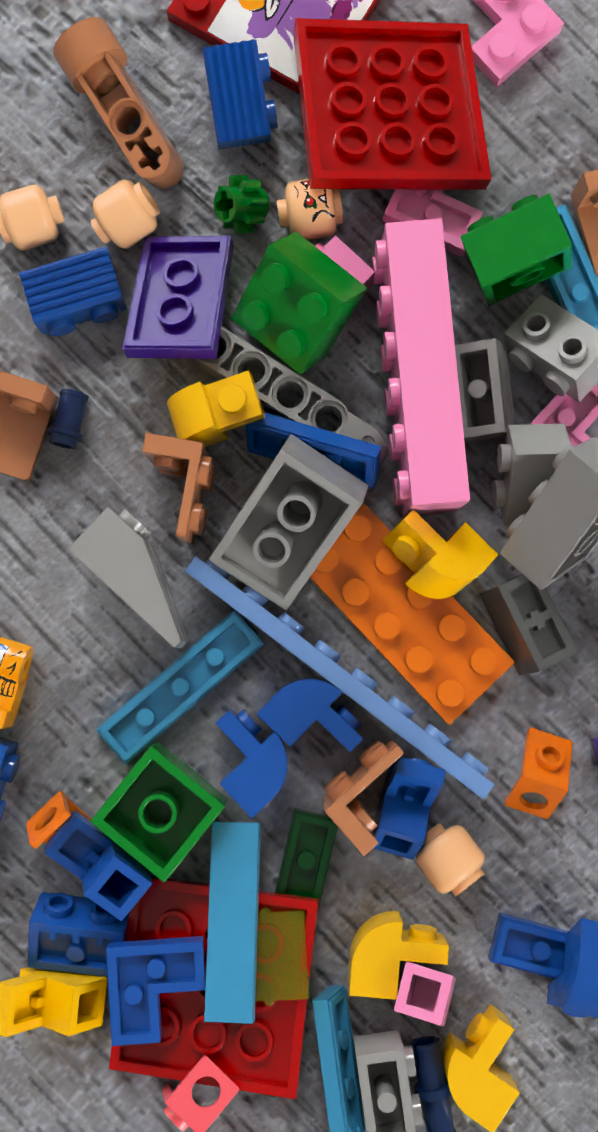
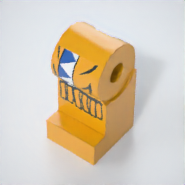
[0,637,34,730]

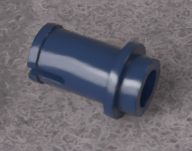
[47,389,89,449]

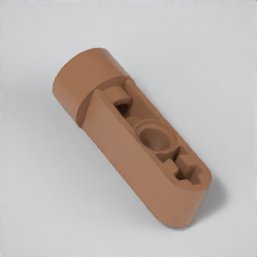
[53,17,183,189]

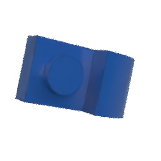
[257,678,363,753]
[216,708,288,819]
[373,757,445,860]
[44,810,152,922]
[547,918,598,1018]

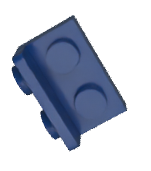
[28,892,129,977]

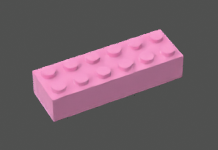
[372,218,470,516]

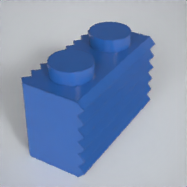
[202,39,278,150]
[19,246,127,336]

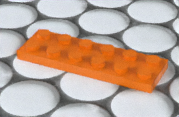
[310,502,515,725]

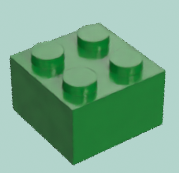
[460,193,572,307]
[231,232,368,375]
[90,741,228,883]

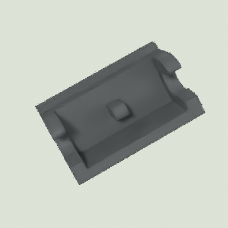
[479,574,578,675]

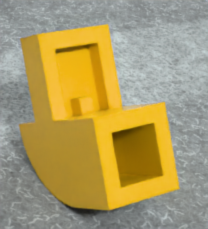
[167,370,265,447]
[382,509,498,599]
[347,911,449,1000]
[0,967,107,1037]
[442,1004,520,1132]

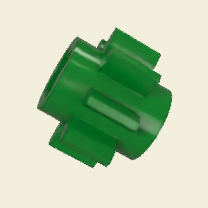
[214,175,269,234]

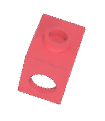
[161,1055,239,1132]

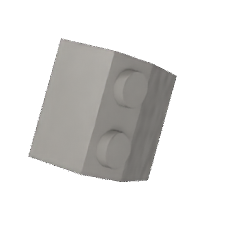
[209,434,369,610]
[68,507,190,648]

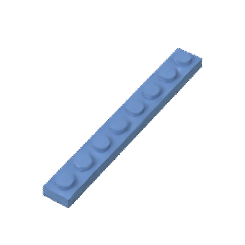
[185,556,495,800]

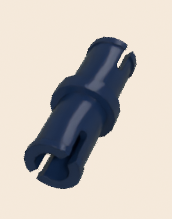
[410,1036,456,1132]

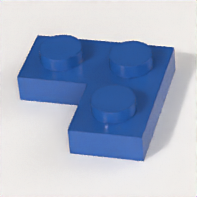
[106,936,206,1046]

